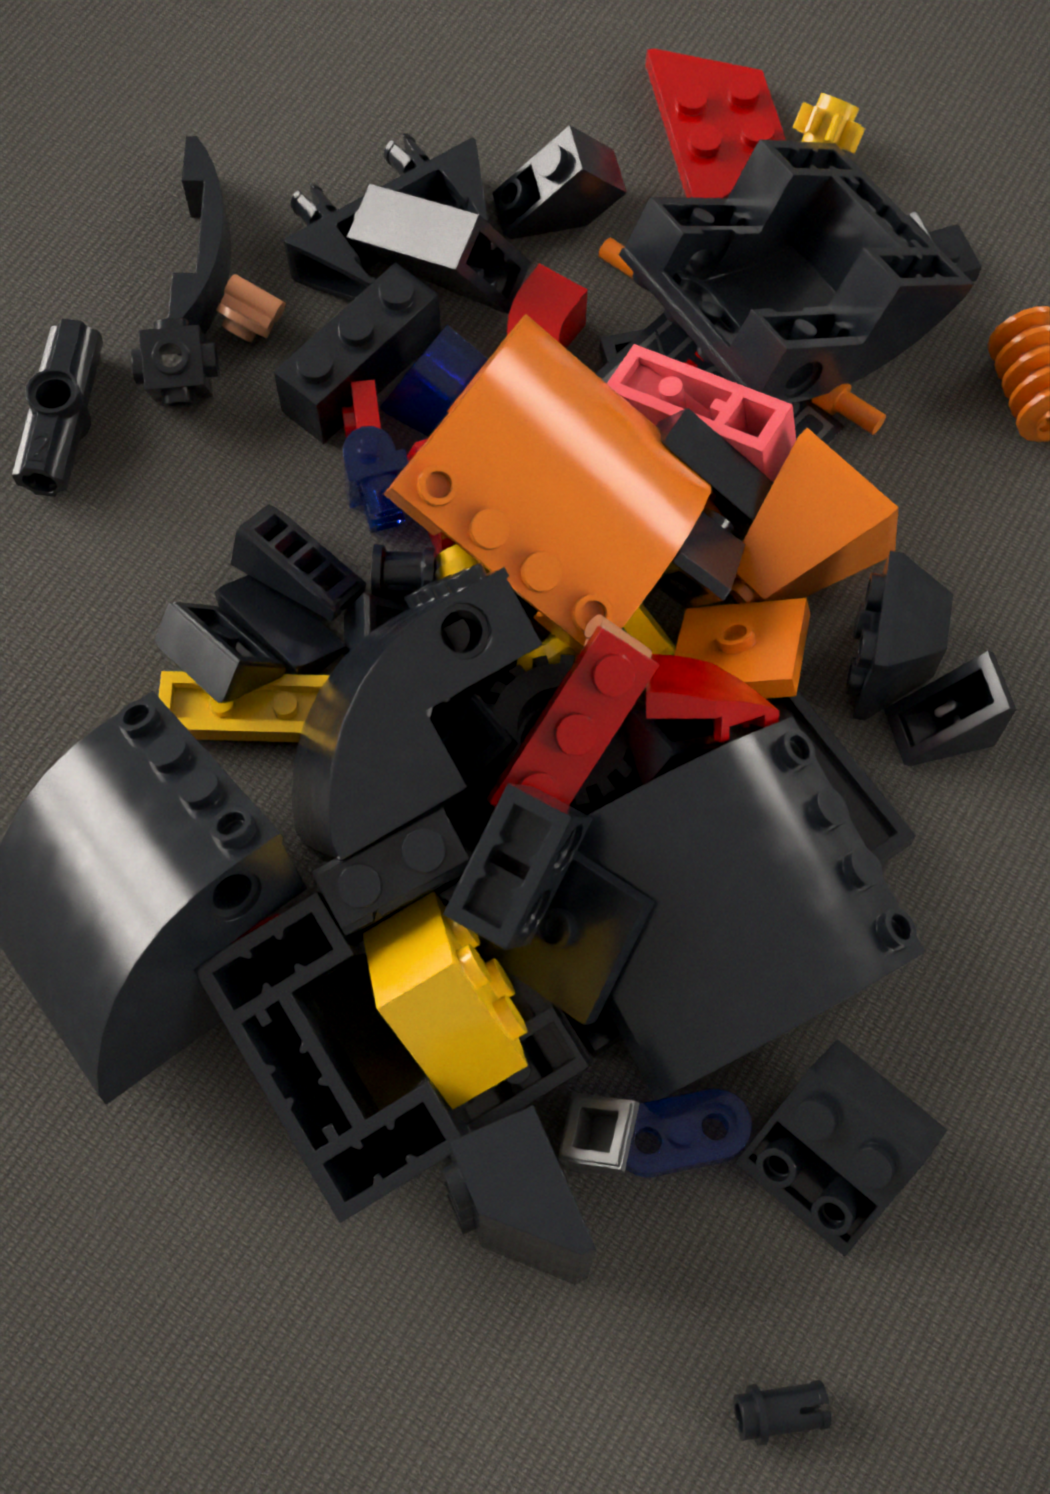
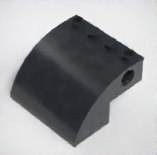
[619,140,974,403]
[292,562,542,860]
[0,690,307,1105]
[577,716,925,1101]
[194,876,593,1223]

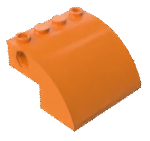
[384,314,712,655]

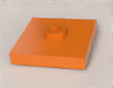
[674,598,811,699]

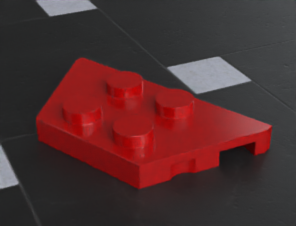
[646,48,786,198]

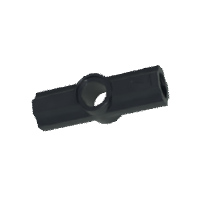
[12,319,103,497]

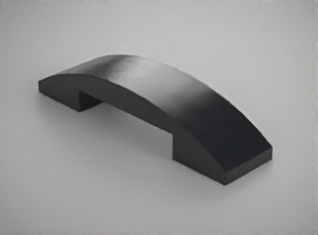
[168,136,231,355]

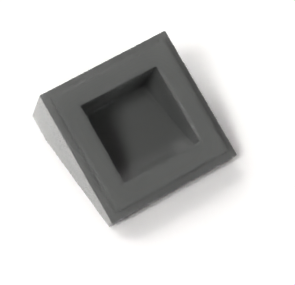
[557,1092,639,1174]

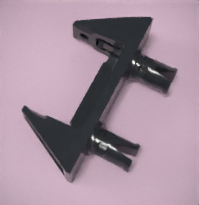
[283,133,488,301]

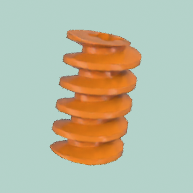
[987,306,1050,442]

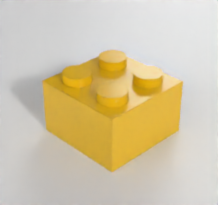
[363,891,528,1109]

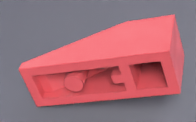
[607,344,796,482]

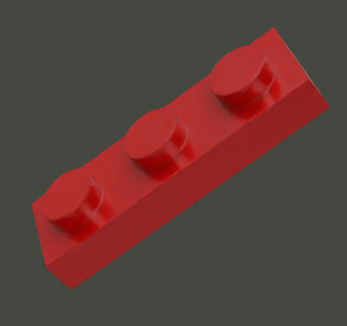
[486,626,659,807]

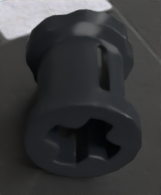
[371,544,437,597]

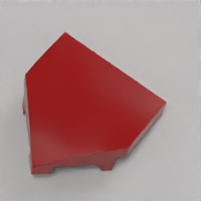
[645,654,779,742]

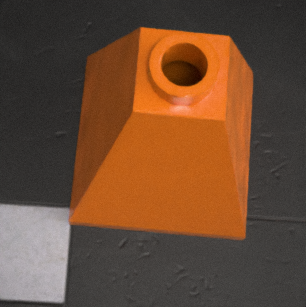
[729,428,899,604]

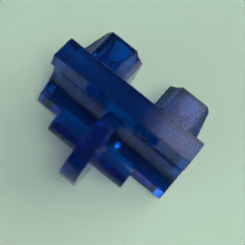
[343,426,409,533]

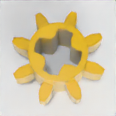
[792,93,865,154]

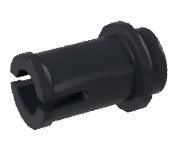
[733,1380,831,1446]

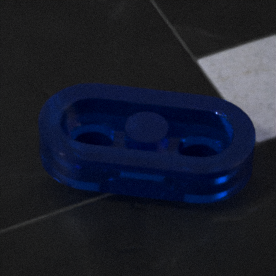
[626,1089,752,1178]

